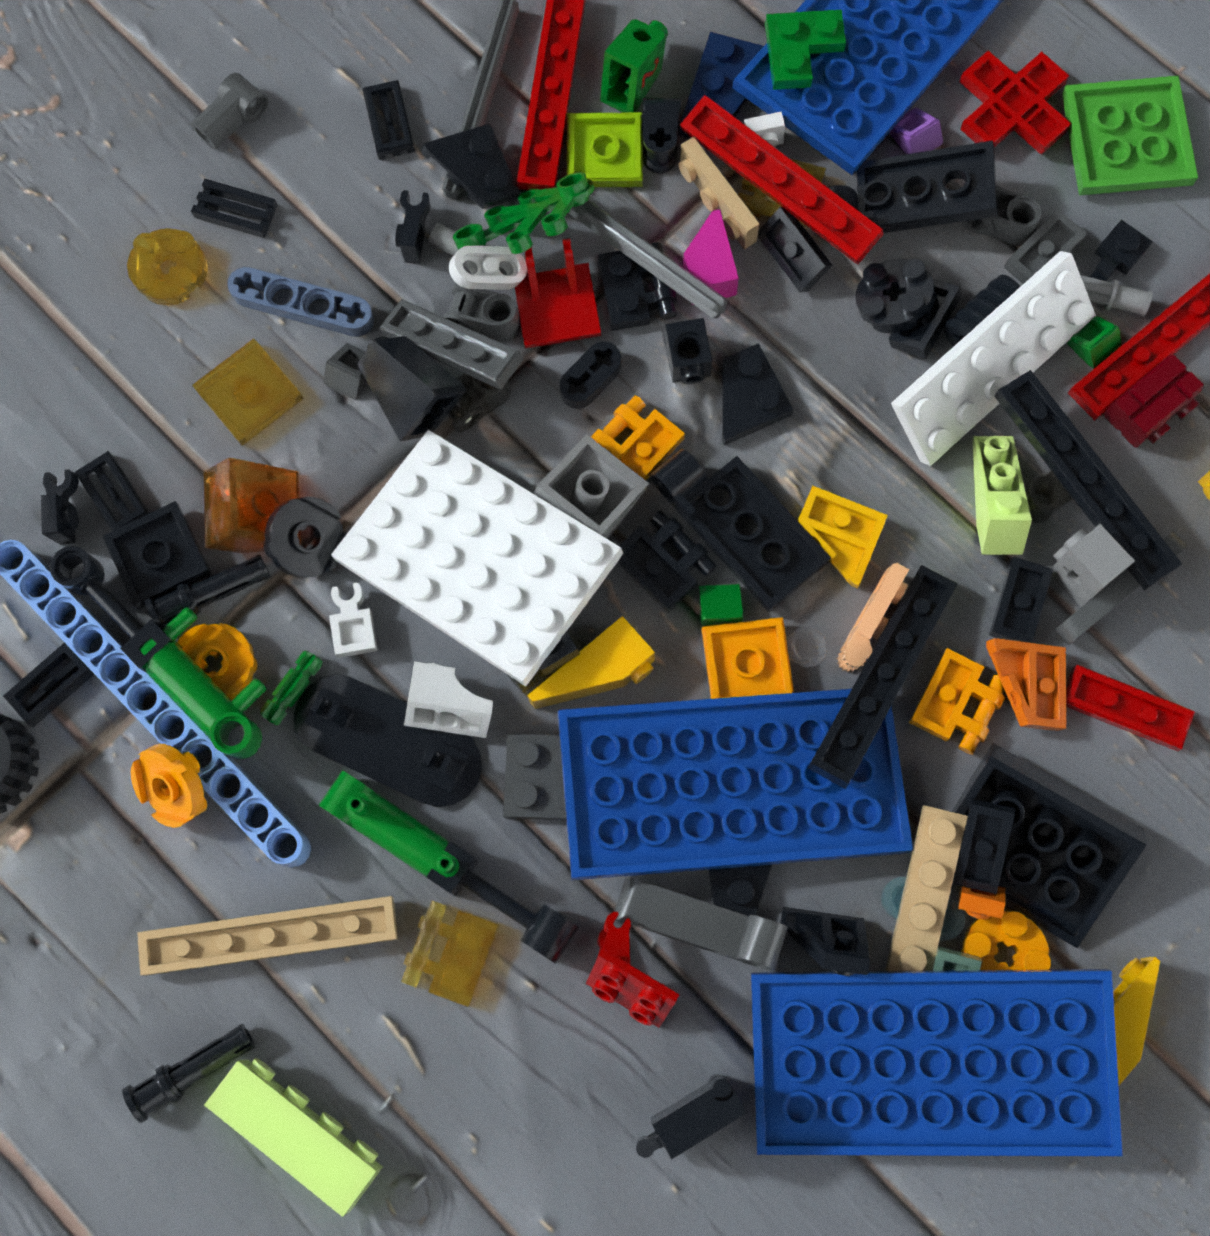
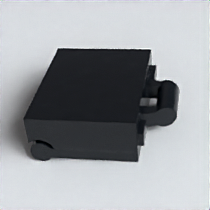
[636,1074,747,1160]

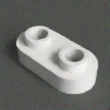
[449,246,527,290]

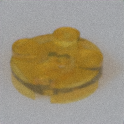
[127,228,208,305]

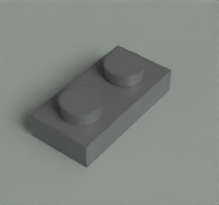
[1004,209,1087,284]

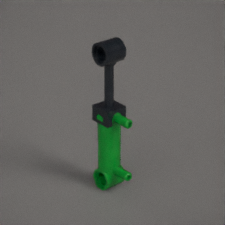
[50,546,267,759]
[319,770,579,964]

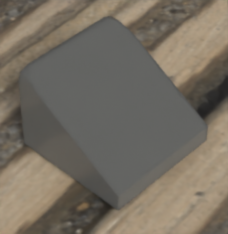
[323,343,367,399]

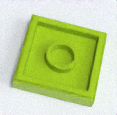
[567,112,643,187]

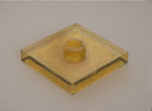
[192,338,304,446]

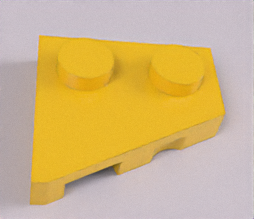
[798,485,888,589]

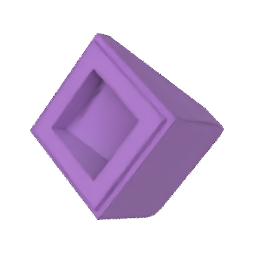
[889,107,943,154]

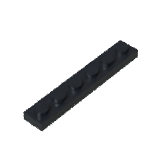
[994,370,1182,590]
[808,565,958,789]

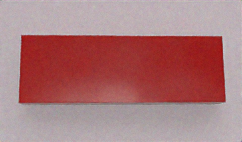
[1066,664,1195,752]

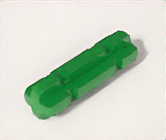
[259,650,323,725]

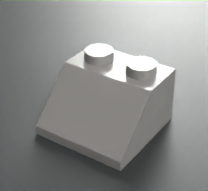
[534,434,649,539]

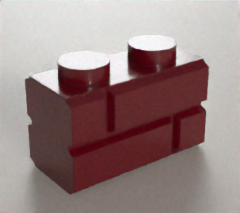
[1104,354,1204,448]

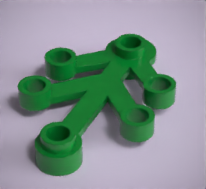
[453,172,595,254]

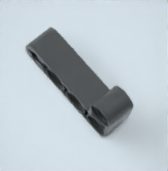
[614,877,788,971]

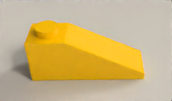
[527,616,655,709]

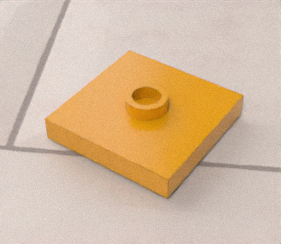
[701,617,794,699]

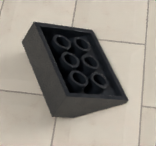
[952,743,1147,948]

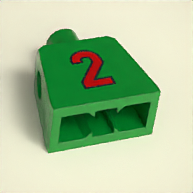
[600,19,668,112]

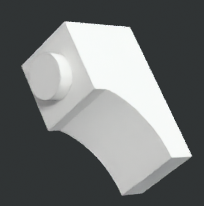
[404,661,493,738]

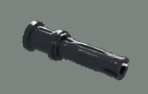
[145,554,271,628]
[122,1023,256,1123]

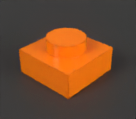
[958,886,1006,920]

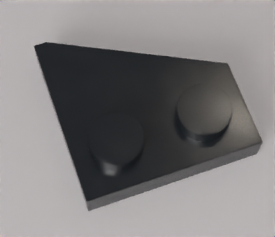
[722,343,794,446]
[780,907,870,976]

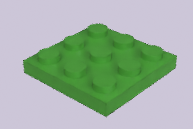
[1062,75,1198,195]

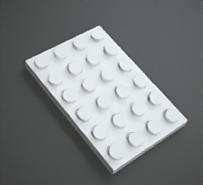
[331,430,623,686]

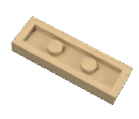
[678,137,760,250]

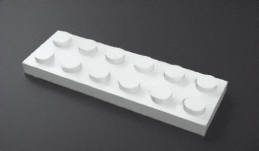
[891,251,1096,466]

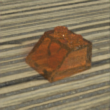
[204,457,301,553]

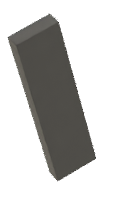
[379,299,524,390]

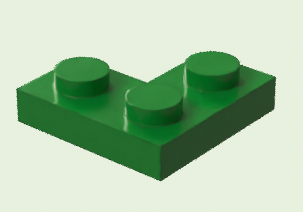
[765,9,846,90]

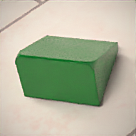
[1066,316,1122,369]
[699,584,743,626]

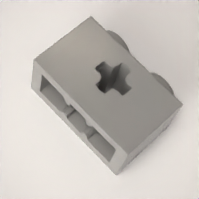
[1052,524,1135,607]

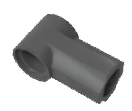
[190,73,268,149]

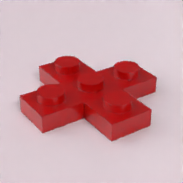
[959,50,1071,155]

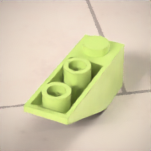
[973,436,1032,555]

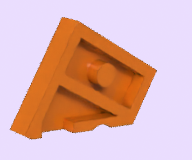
[986,638,1066,731]

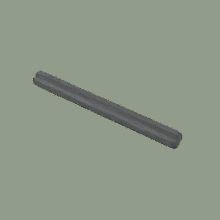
[442,0,519,200]
[554,187,727,318]

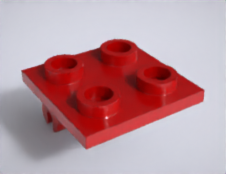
[514,238,601,349]
[585,912,680,1028]

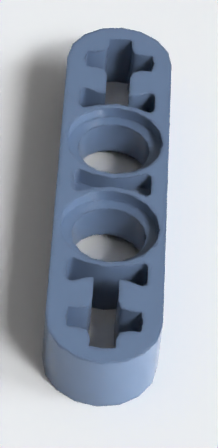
[227,267,374,337]

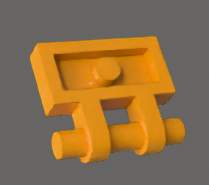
[591,395,685,480]
[909,648,1005,755]

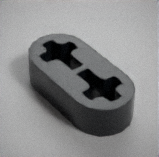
[559,341,621,409]

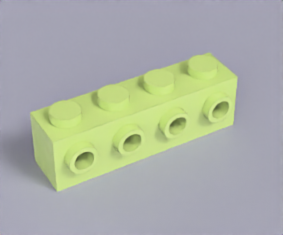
[204,1058,383,1217]

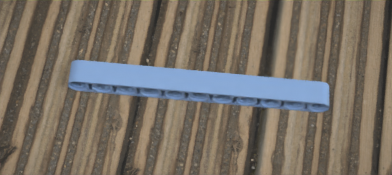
[0,540,311,868]

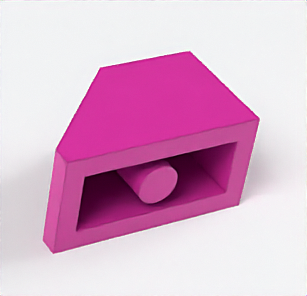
[683,209,739,305]

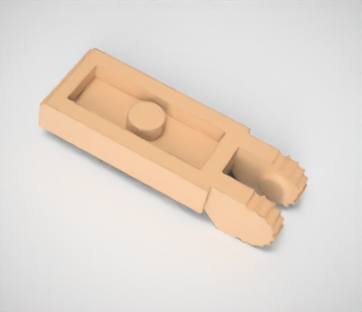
[836,563,909,672]

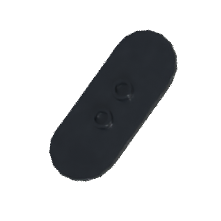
[294,674,482,807]

